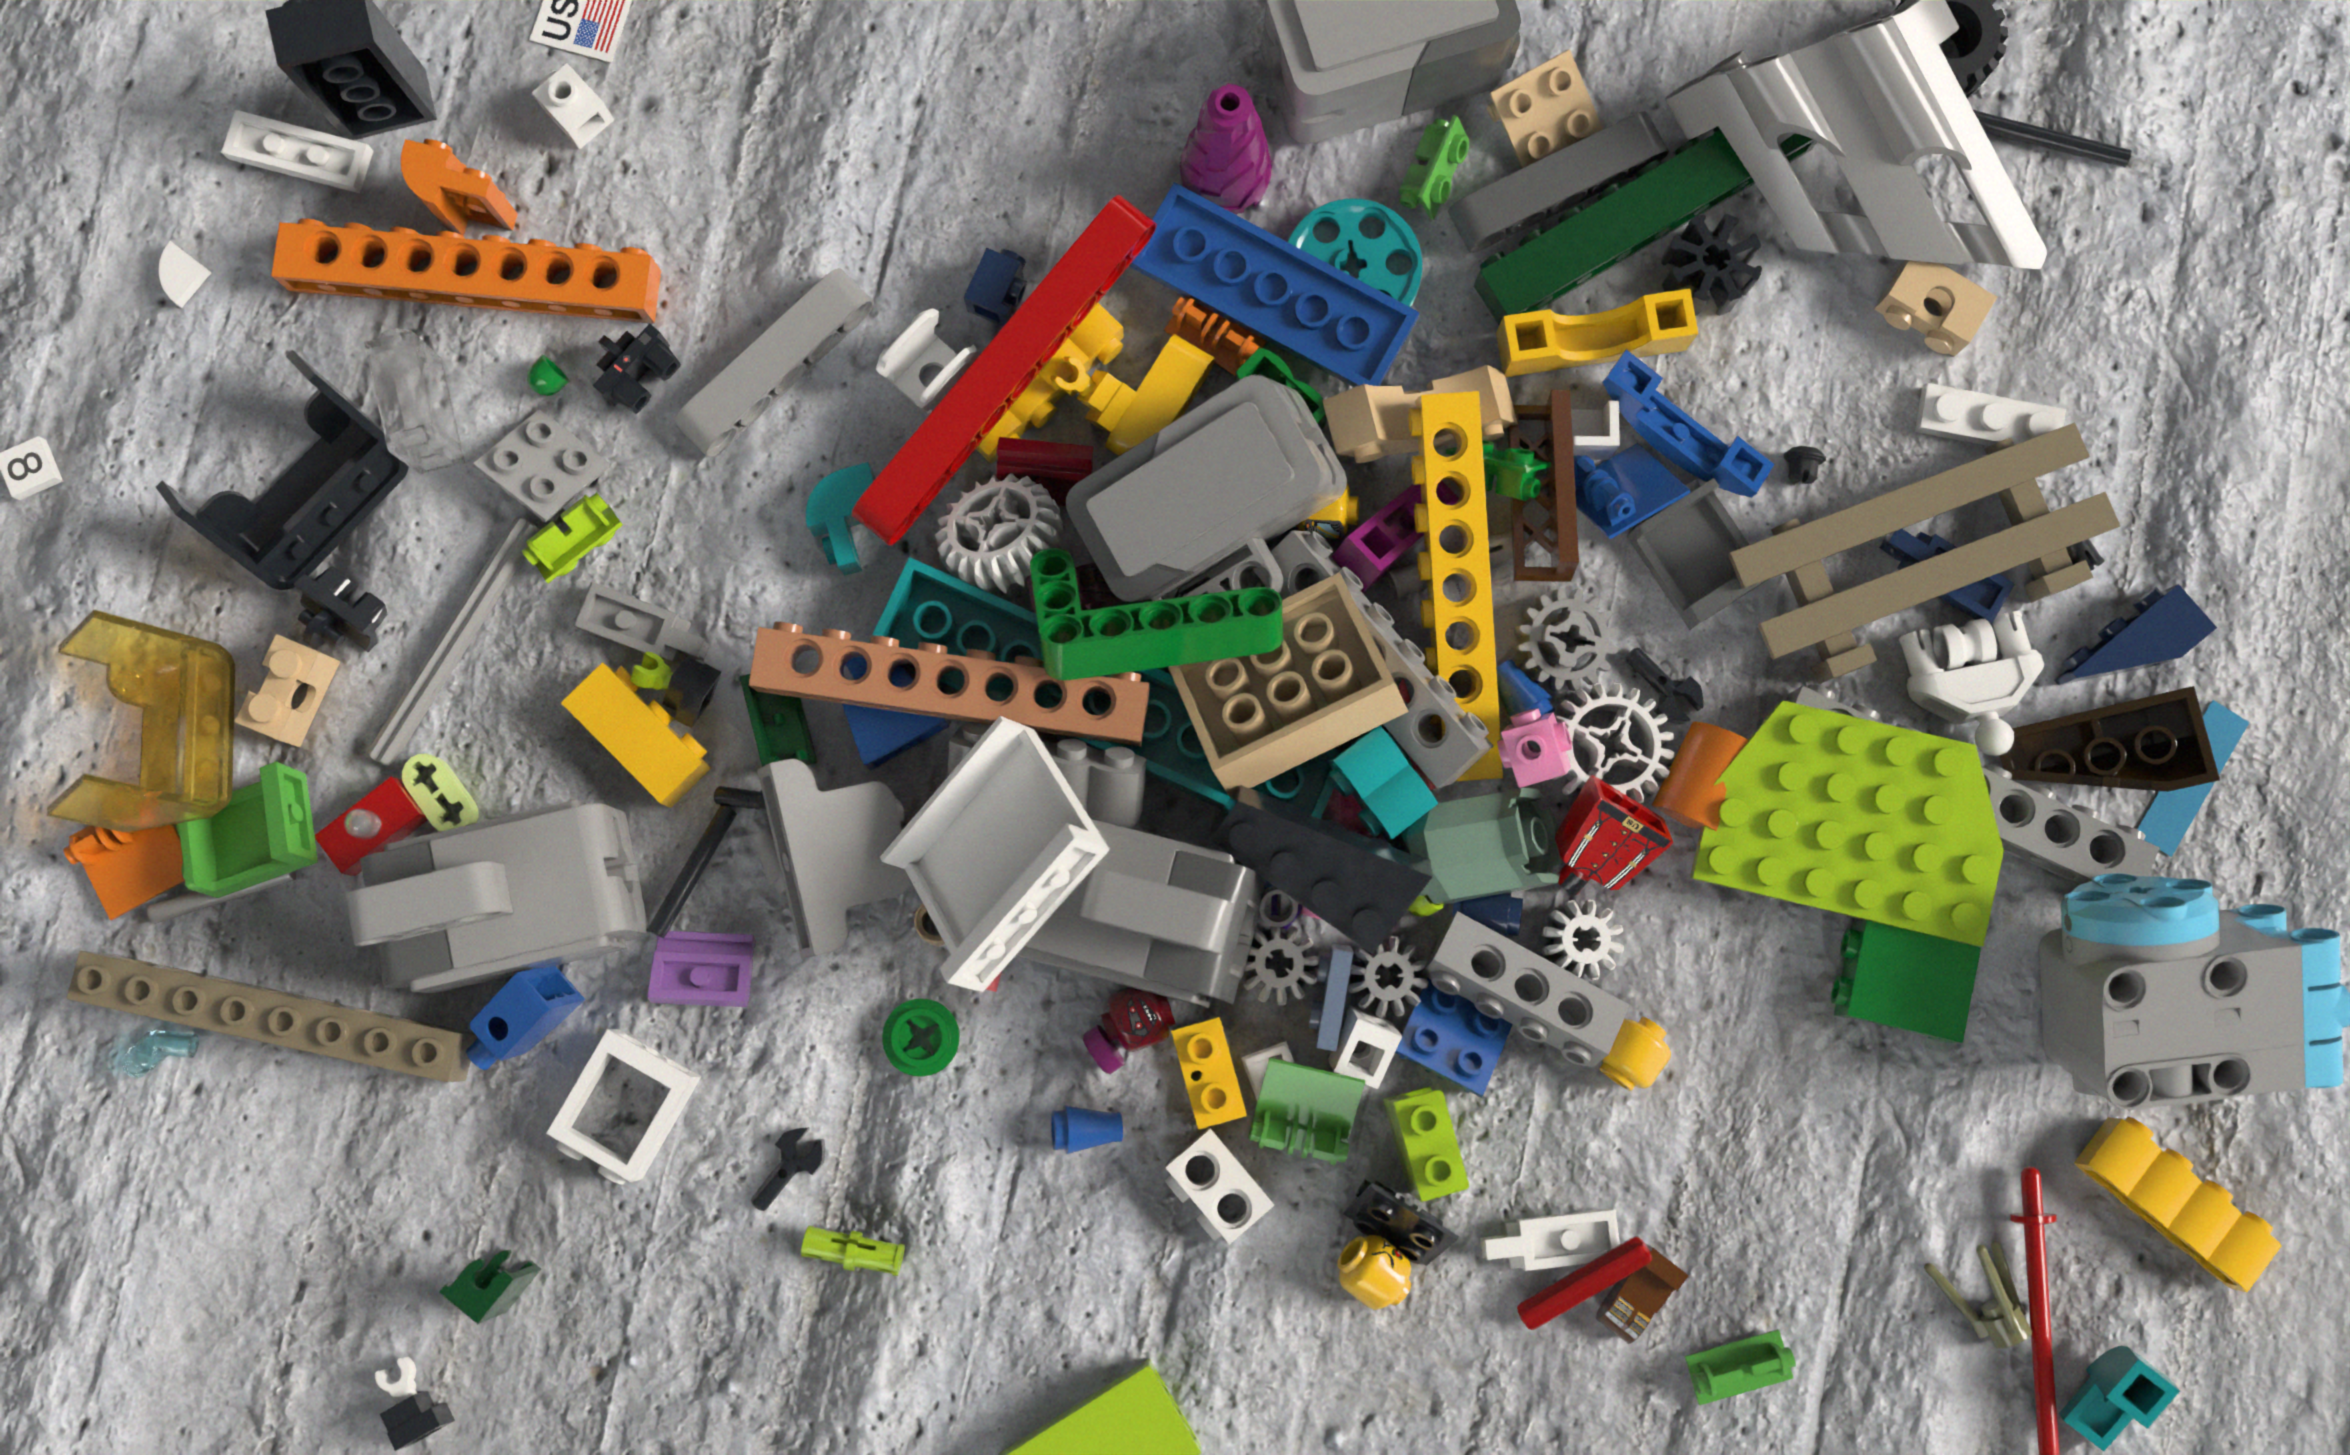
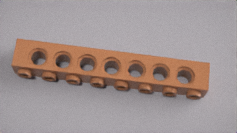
[749,622,1150,747]

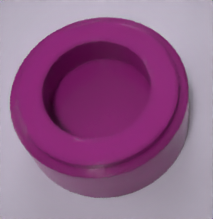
[1083,1024,1125,1074]

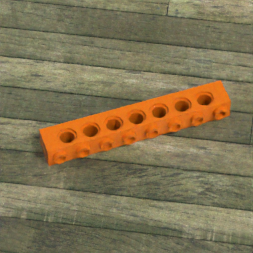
[271,218,661,324]

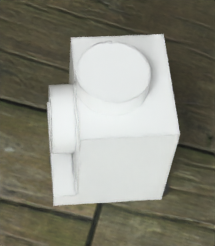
[1328,1005,1402,1089]

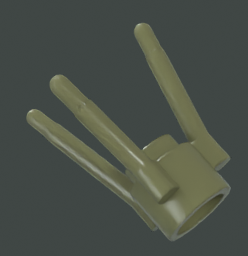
[1924,1241,2032,1349]

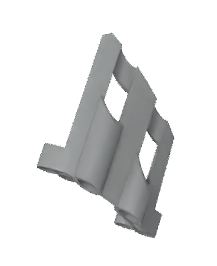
[1665,0,2048,269]

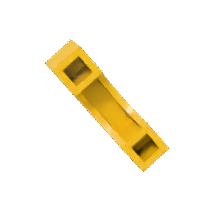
[1496,289,1699,377]

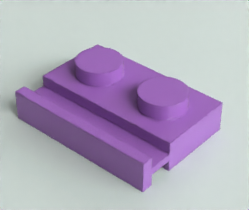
[648,931,756,1007]

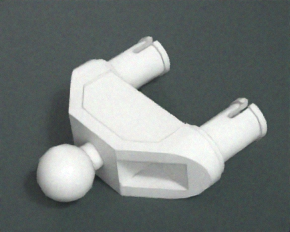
[1899,611,2044,756]

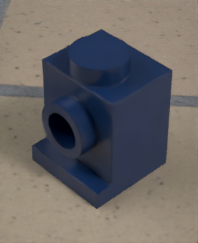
[963,248,1027,327]

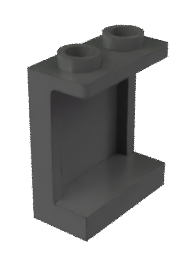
[1627,478,1768,630]

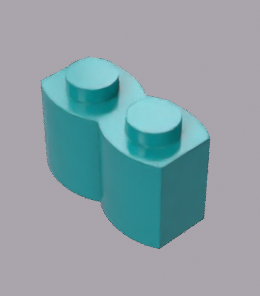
[1327,726,1438,839]

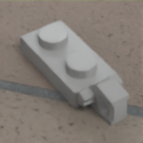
[573,582,711,662]

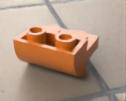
[400,139,518,236]
[1652,721,1749,831]

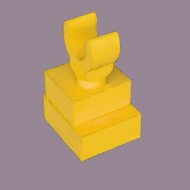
[1050,356,1138,432]

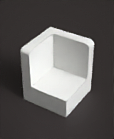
[1571,401,1620,460]

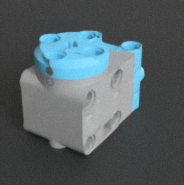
[2038,873,2350,1110]

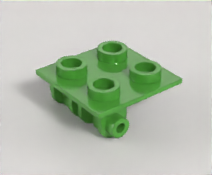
[1248,1058,1365,1165]

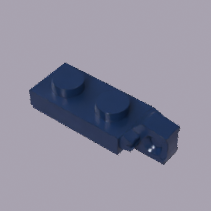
[1879,529,2015,624]

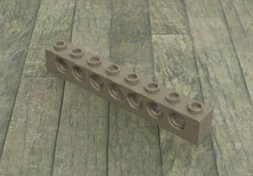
[66,951,477,1082]

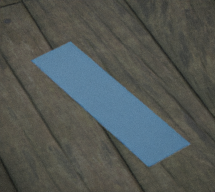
[2137,700,2250,857]

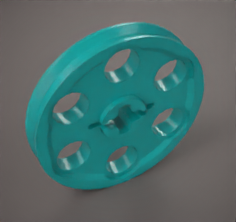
[1288,198,1423,307]

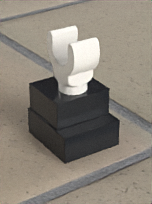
[375,1357,455,1451]

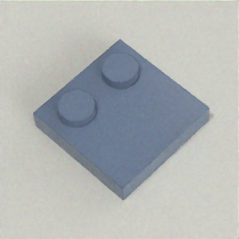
[1308,943,1353,1051]

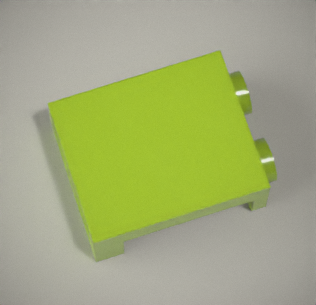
[1383,1086,1469,1202]

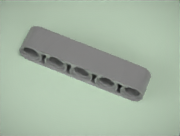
[674,268,874,457]

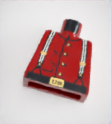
[1555,775,1673,895]

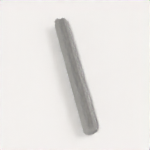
[367,517,539,766]

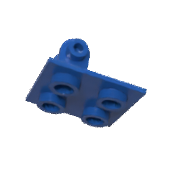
[1573,443,1691,539]
[1395,978,1513,1098]

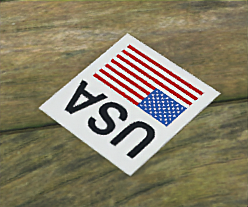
[530,0,632,63]

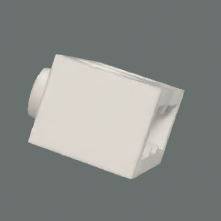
[1164,1127,1275,1245]

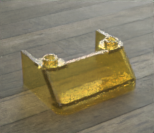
[47,609,235,832]

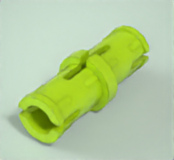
[801,1225,905,1276]

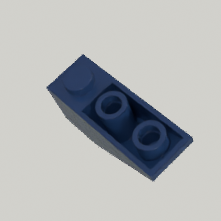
[2054,584,2217,685]

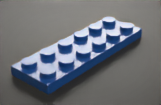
[1129,182,1419,388]

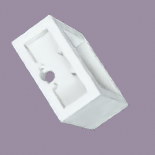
[546,1029,702,1185]

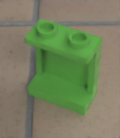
[176,762,318,898]

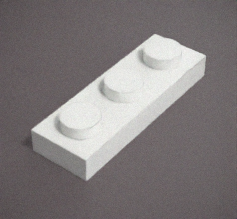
[221,110,374,194]
[1915,383,2066,446]

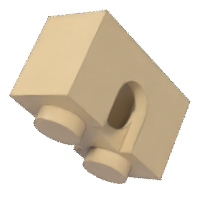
[1874,260,1997,357]
[234,634,340,747]

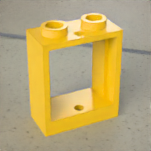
[1171,1017,1247,1129]

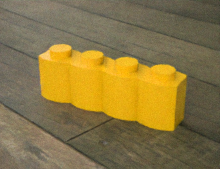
[976,303,1124,464]
[2074,1117,2282,1292]

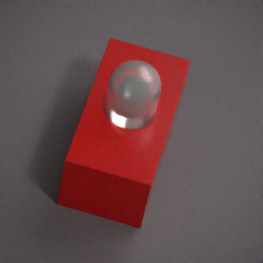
[314,776,428,876]

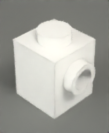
[532,63,614,149]

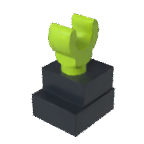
[630,651,722,728]

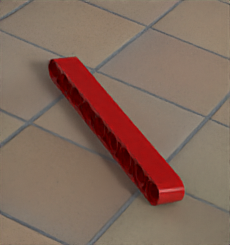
[852,195,1157,546]

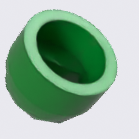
[527,354,570,396]

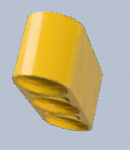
[1105,334,1215,456]

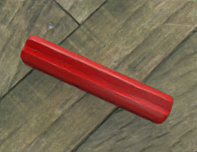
[1517,1236,1652,1330]

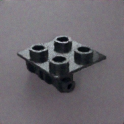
[1343,1179,1459,1266]

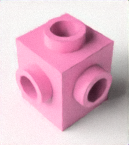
[1497,708,1572,788]

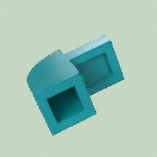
[805,462,876,576]
[2059,1346,2180,1451]

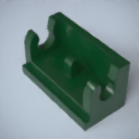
[739,674,818,767]
[439,1250,541,1324]

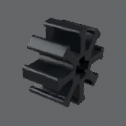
[1661,214,1762,316]

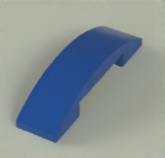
[1603,350,1775,498]

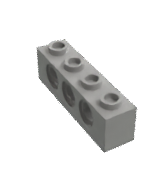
[1422,911,1630,1068]

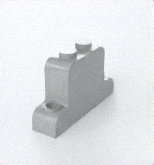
[757,759,912,959]

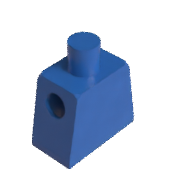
[842,657,949,771]
[466,966,586,1070]

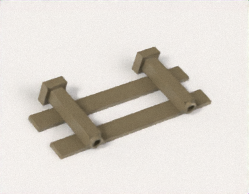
[1728,422,2121,685]

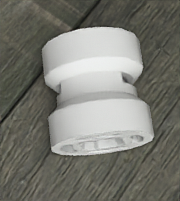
[1931,619,1997,671]

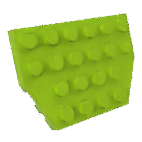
[1690,700,2004,947]

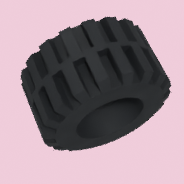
[1894,0,2008,99]

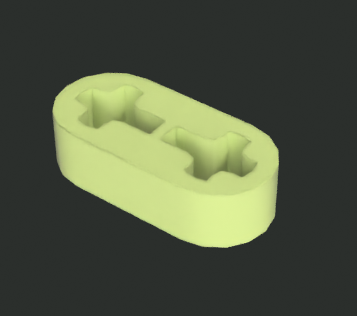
[402,753,479,832]

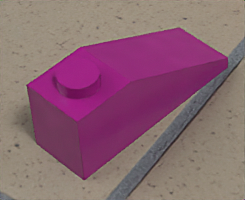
[1331,480,1459,594]

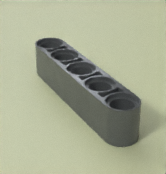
[1448,111,1669,253]

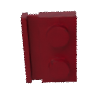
[996,437,1094,506]

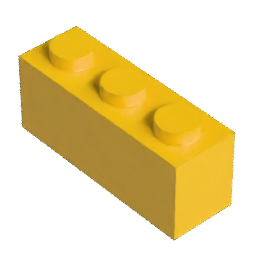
[561,662,711,808]

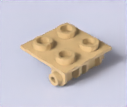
[1487,49,1603,168]

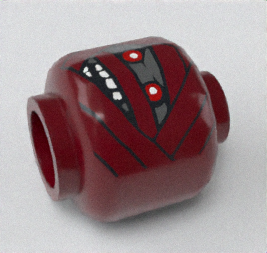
[1101,987,1176,1052]

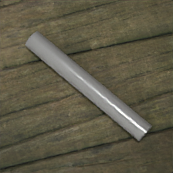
[148,871,296,924]

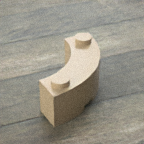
[1322,365,1518,463]

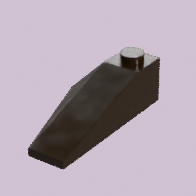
[2000,686,2220,792]

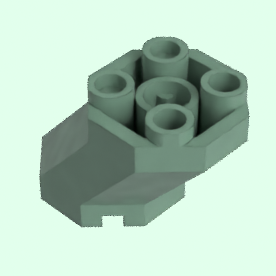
[1401,787,1563,904]

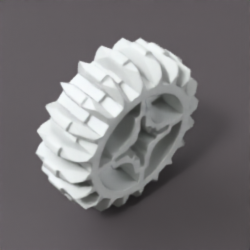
[935,473,1064,593]
[1552,683,1674,804]

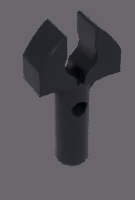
[1626,647,1704,724]
[714,786,767,812]
[751,1127,825,1211]

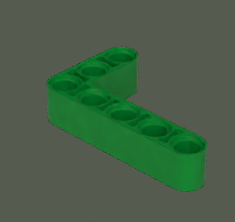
[1030,548,1283,680]

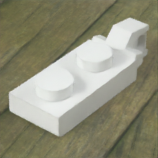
[1480,1208,1620,1271]

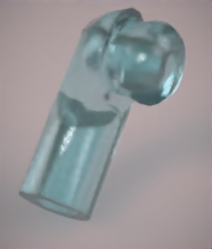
[121,1030,199,1078]

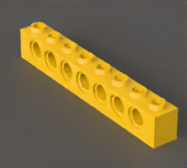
[1408,391,1503,781]

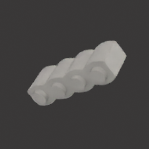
[948,723,1147,827]

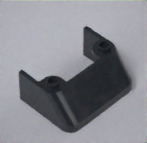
[156,350,409,590]

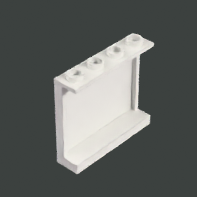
[880,716,1110,992]

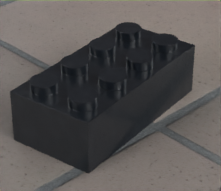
[265,0,437,140]

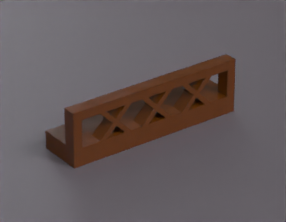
[1507,390,1579,582]

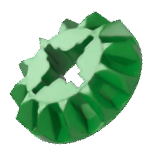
[882,998,960,1077]

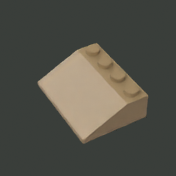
[1169,572,1408,798]

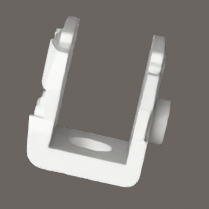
[876,308,977,416]

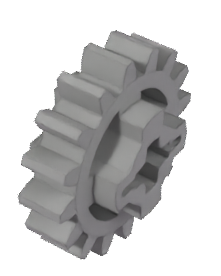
[1514,588,1619,691]

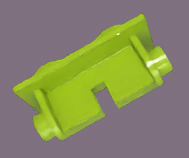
[521,492,623,583]

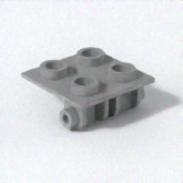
[473,409,611,526]

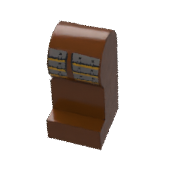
[1596,1243,1689,1344]

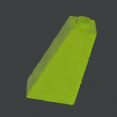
[998,1358,1202,1455]

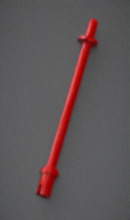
[2010,1166,2060,1455]

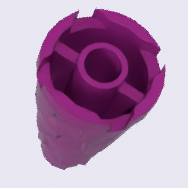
[1180,83,1272,214]

